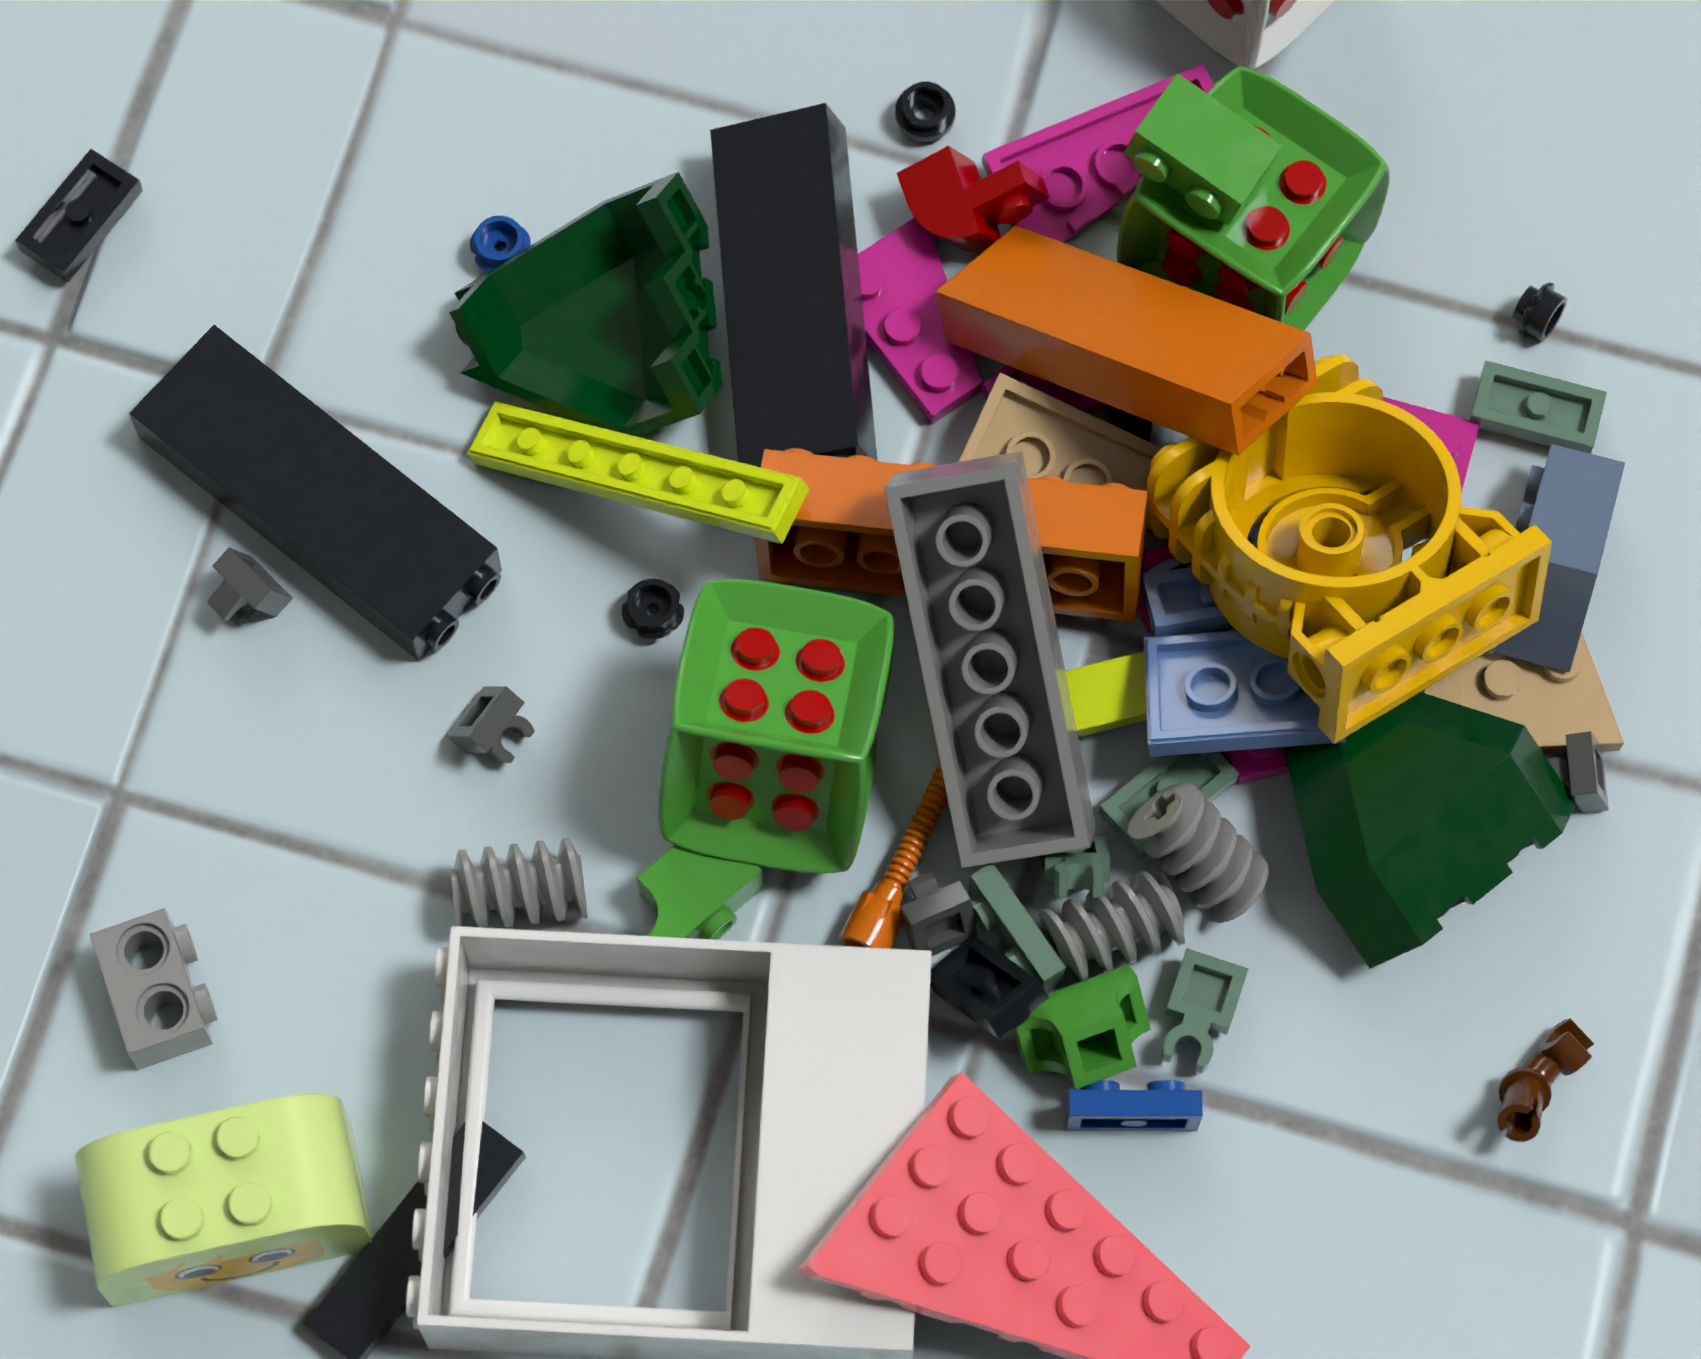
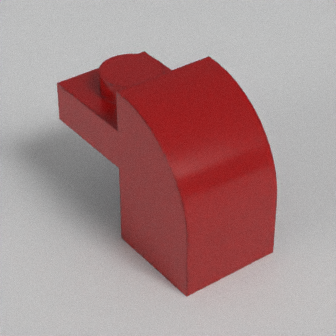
[896,145,1050,253]

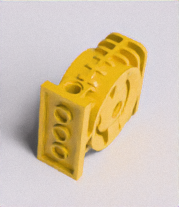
[1146,354,1552,744]

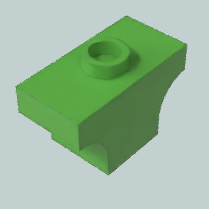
[637,845,763,940]
[1013,964,1151,1089]

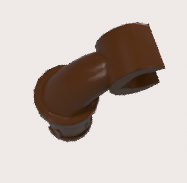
[1497,1018,1594,1142]

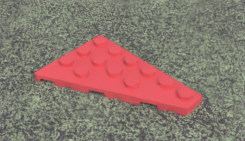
[797,1072,1250,1359]

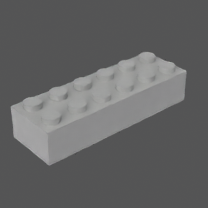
[885,451,1096,868]

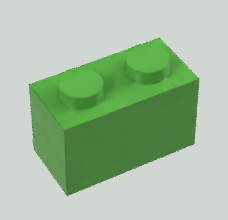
[1123,73,1283,226]

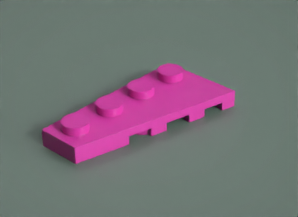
[981,64,1214,244]

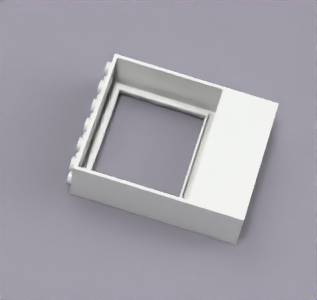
[406,926,932,1359]

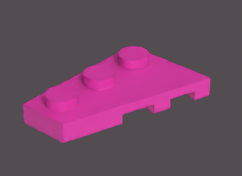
[858,218,983,425]

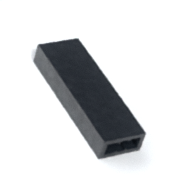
[710,103,878,468]
[129,325,502,661]

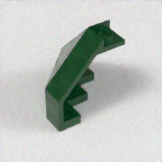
[449,172,722,437]
[1283,692,1577,969]

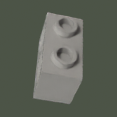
[89,908,218,1070]

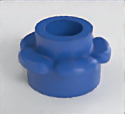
[470,215,531,272]

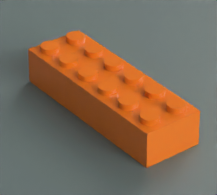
[754,448,1148,622]

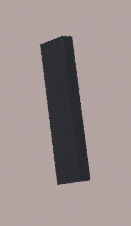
[304,1121,526,1359]

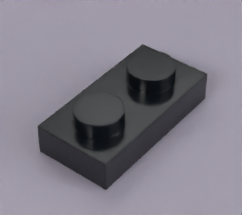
[15,149,143,282]
[930,935,1049,1039]

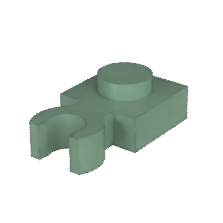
[1041,836,1110,898]
[1161,948,1249,1074]

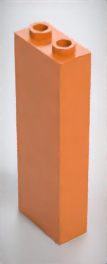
[935,225,1318,456]

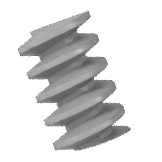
[1127,782,1269,923]
[451,838,588,928]
[1038,868,1185,981]

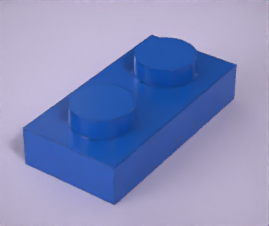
[1065,1080,1203,1131]

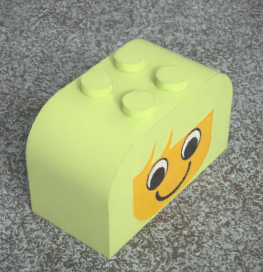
[75,1094,373,1307]

